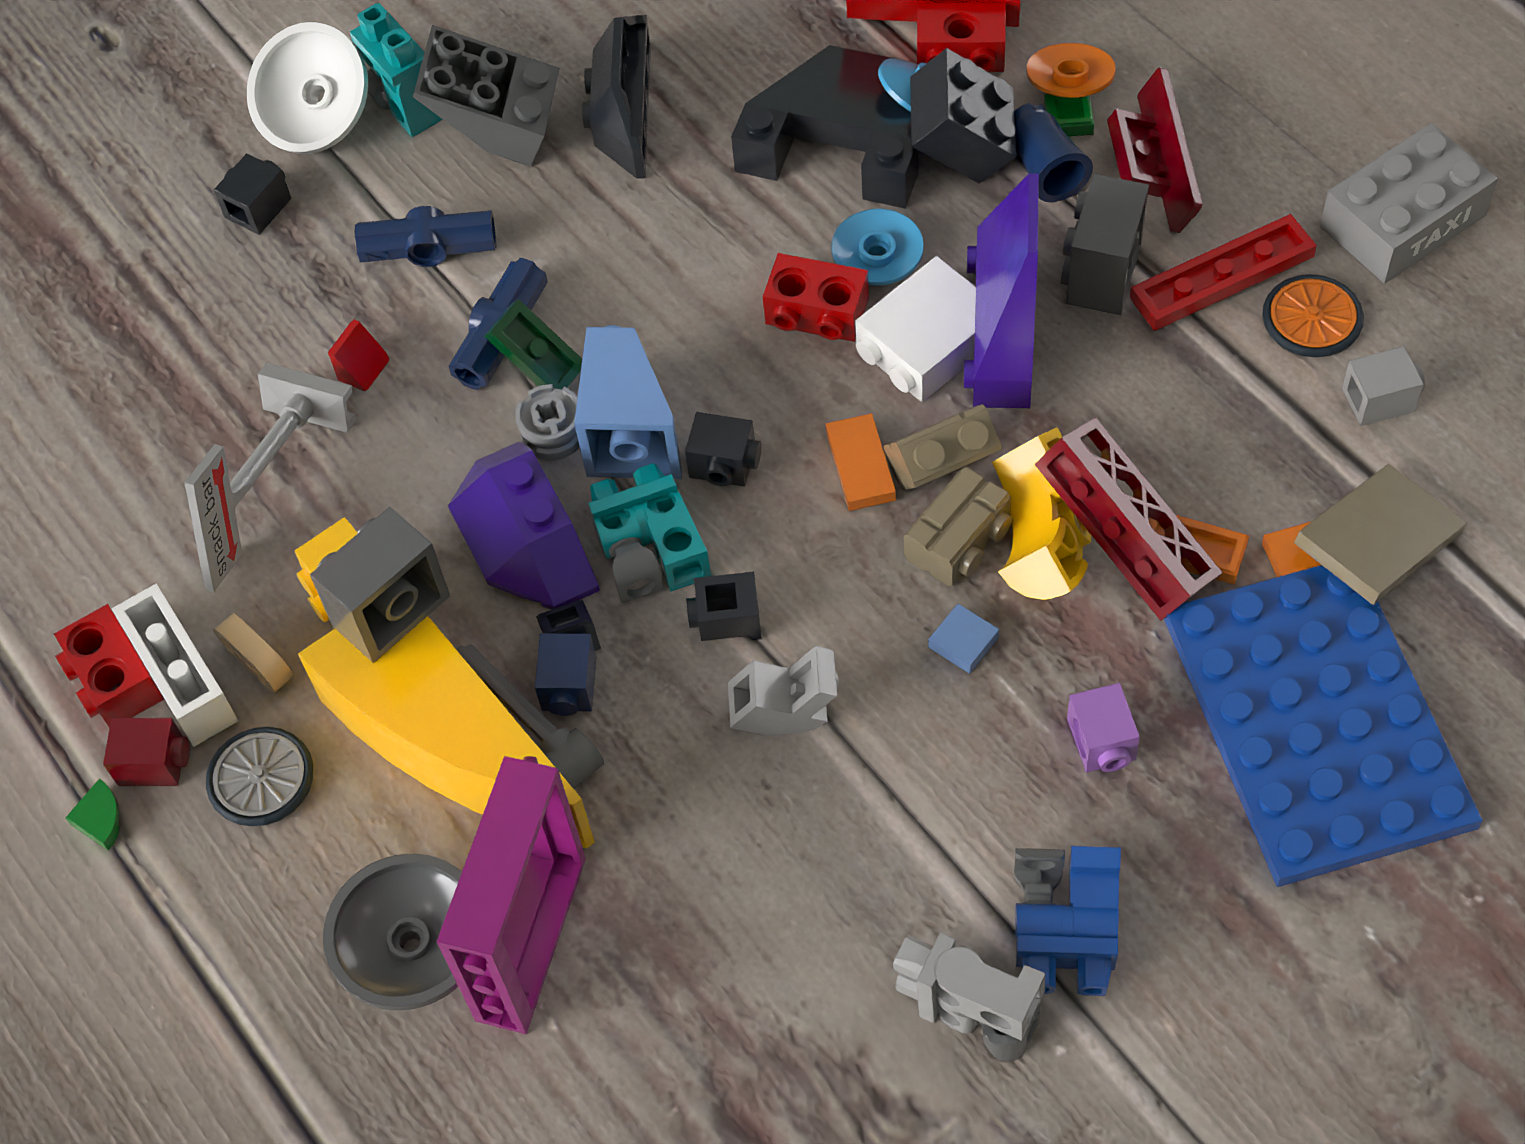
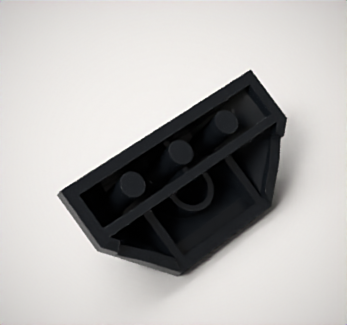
[582,15,651,179]

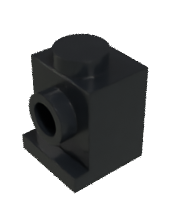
[686,571,762,641]

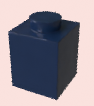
[535,633,597,716]

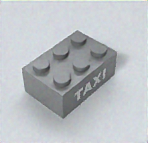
[1320,123,1498,284]

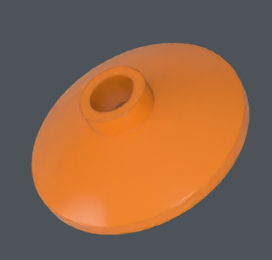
[1026,43,1116,98]

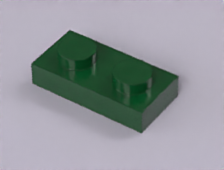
[484,299,582,390]

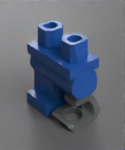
[1014,846,1121,996]

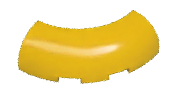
[991,427,1091,600]

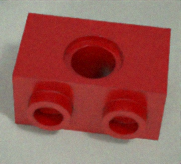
[917,2,1006,72]

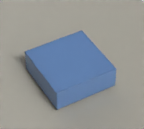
[928,604,999,674]

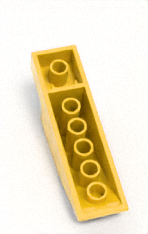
[294,517,595,849]

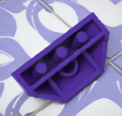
[448,441,600,610]

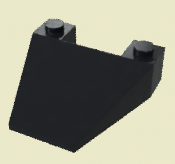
[731,45,918,209]

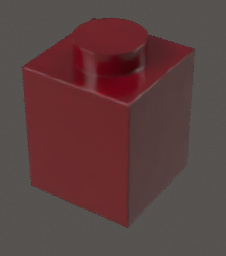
[103,718,190,786]

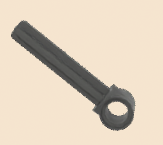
[456,644,604,789]

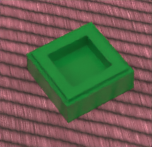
[1044,94,1094,137]

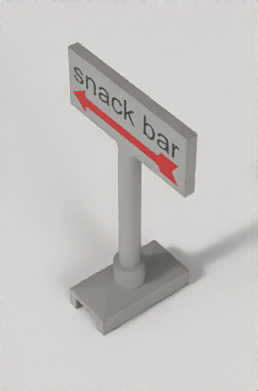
[184,363,356,592]

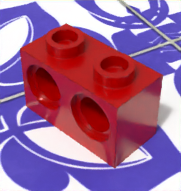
[762,253,869,342]
[54,604,164,728]

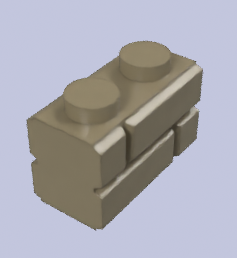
[884,404,1002,490]
[904,466,1013,586]

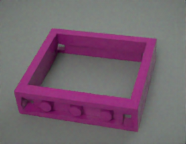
[437,756,586,1034]

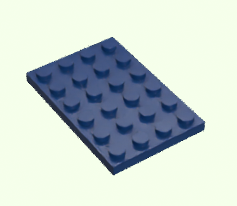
[1164,565,1483,887]

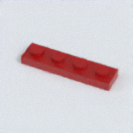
[1130,214,1317,331]

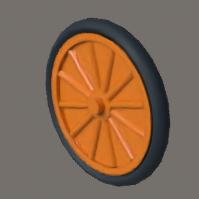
[1262,274,1364,357]

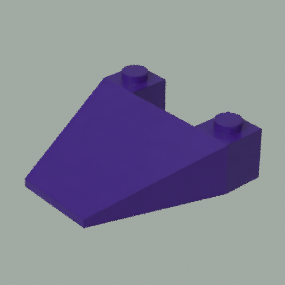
[964,173,1039,409]

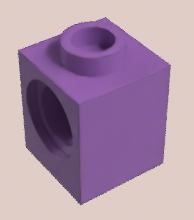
[1067,683,1140,773]

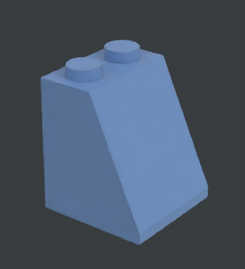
[574,325,682,479]

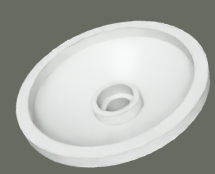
[247,22,368,154]

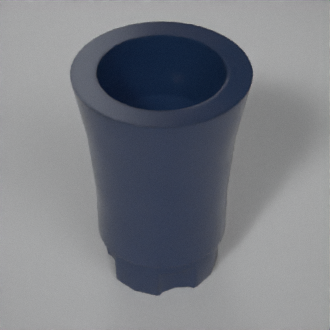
[1014,103,1093,203]

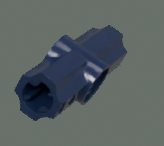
[355,206,497,267]
[449,258,548,390]

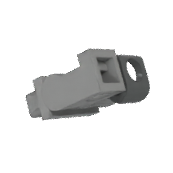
[893,933,1045,1061]

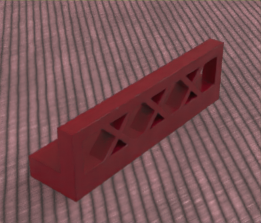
[1034,417,1222,621]

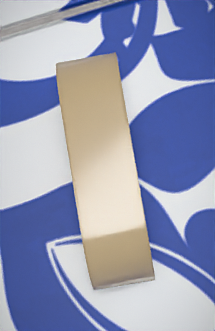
[213,613,294,693]

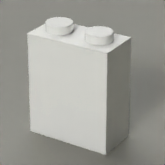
[855,256,976,403]

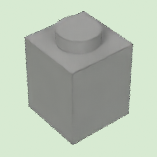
[1342,346,1425,426]

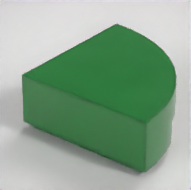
[65,778,120,851]

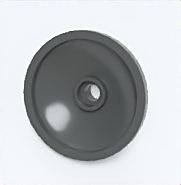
[323,854,462,1010]

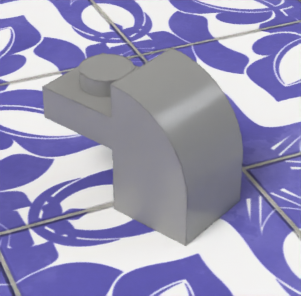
[728,646,839,735]

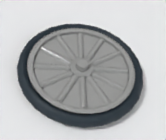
[206,727,313,827]

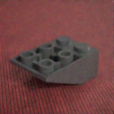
[413,25,560,167]

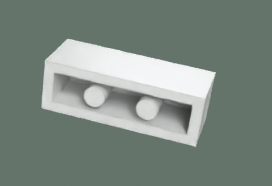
[111,583,238,747]

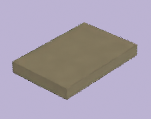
[1294,463,1467,605]

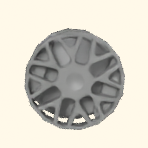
[515,384,580,461]

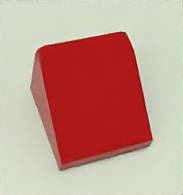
[328,319,389,391]

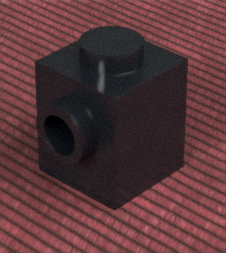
[214,153,292,235]
[685,412,762,487]

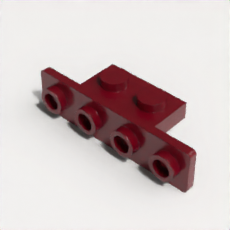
[1107,67,1202,233]

